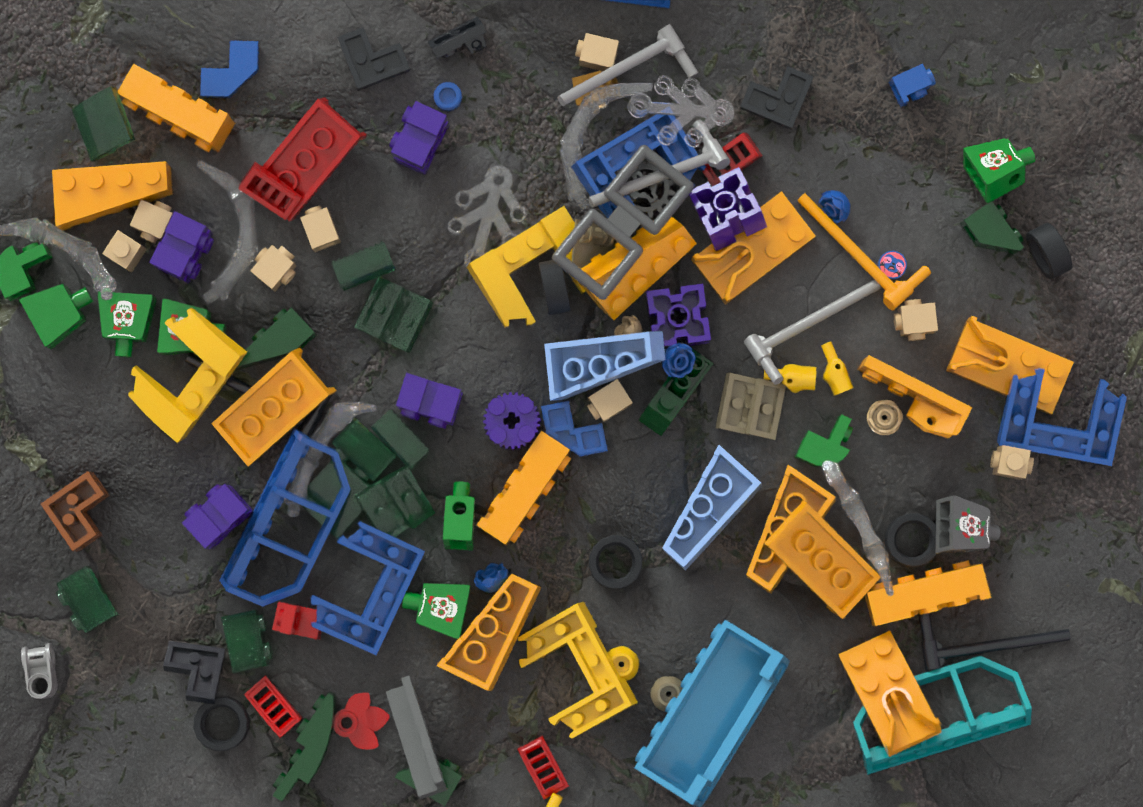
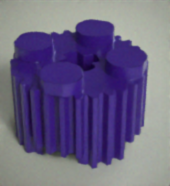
[483,392,541,451]

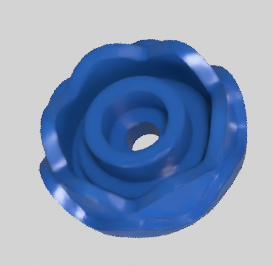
[819,190,851,223]
[662,343,695,378]
[474,563,508,593]

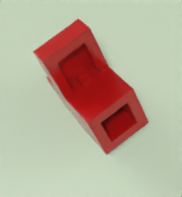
[272,602,322,639]

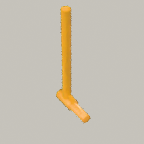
[797,193,931,310]

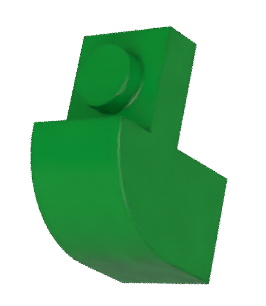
[0,243,53,301]
[794,414,853,467]

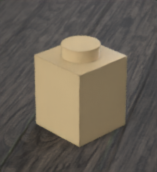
[575,33,619,71]
[300,206,341,252]
[102,230,147,273]
[587,379,633,423]

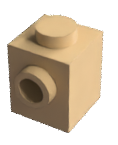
[130,200,173,244]
[250,245,296,292]
[894,299,938,341]
[990,445,1034,480]

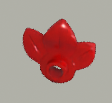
[333,693,390,750]

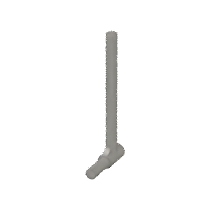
[558,24,698,106]
[588,120,730,208]
[744,280,881,385]

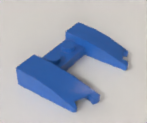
[571,107,706,218]
[997,368,1127,466]
[311,521,425,655]

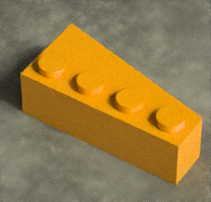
[579,217,697,320]
[477,431,571,545]
[746,465,836,594]
[865,560,991,626]

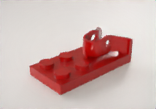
[251,98,368,221]

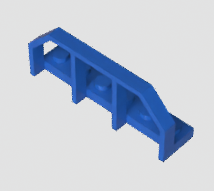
[219,428,351,607]

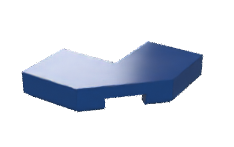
[200,41,259,98]
[541,401,608,457]

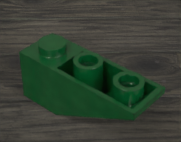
[234,307,317,371]
[638,348,714,436]

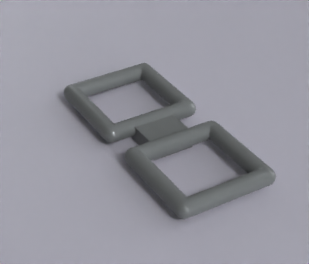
[552,145,694,300]

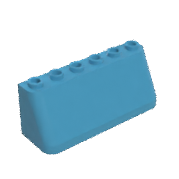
[635,620,790,807]

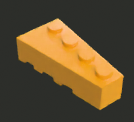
[117,64,235,153]
[52,161,173,231]
[437,574,542,691]

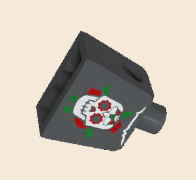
[936,495,1001,554]

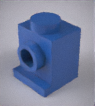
[889,64,936,108]

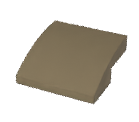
[715,373,786,440]

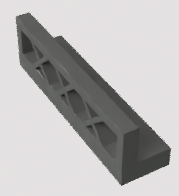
[386,675,447,800]

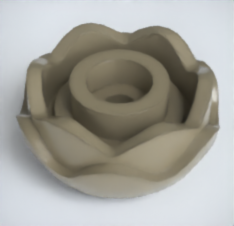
[650,676,683,711]

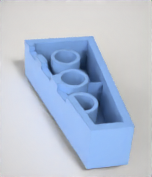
[544,331,665,401]
[663,445,762,571]

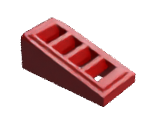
[702,132,763,186]
[238,162,302,220]
[244,675,303,738]
[517,735,569,799]

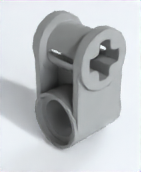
[21,643,58,699]

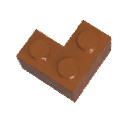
[41,471,110,552]

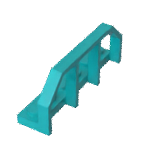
[853,656,1032,775]

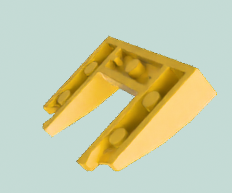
[467,206,585,327]
[128,308,247,443]
[518,602,638,738]

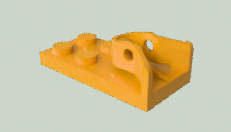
[691,191,816,305]
[946,316,1074,415]
[211,347,337,467]
[858,355,972,439]
[764,501,881,619]
[838,631,941,757]

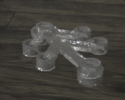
[627,75,734,147]
[448,165,527,267]

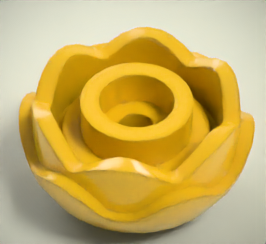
[607,646,639,681]

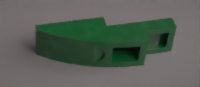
[273,692,336,802]

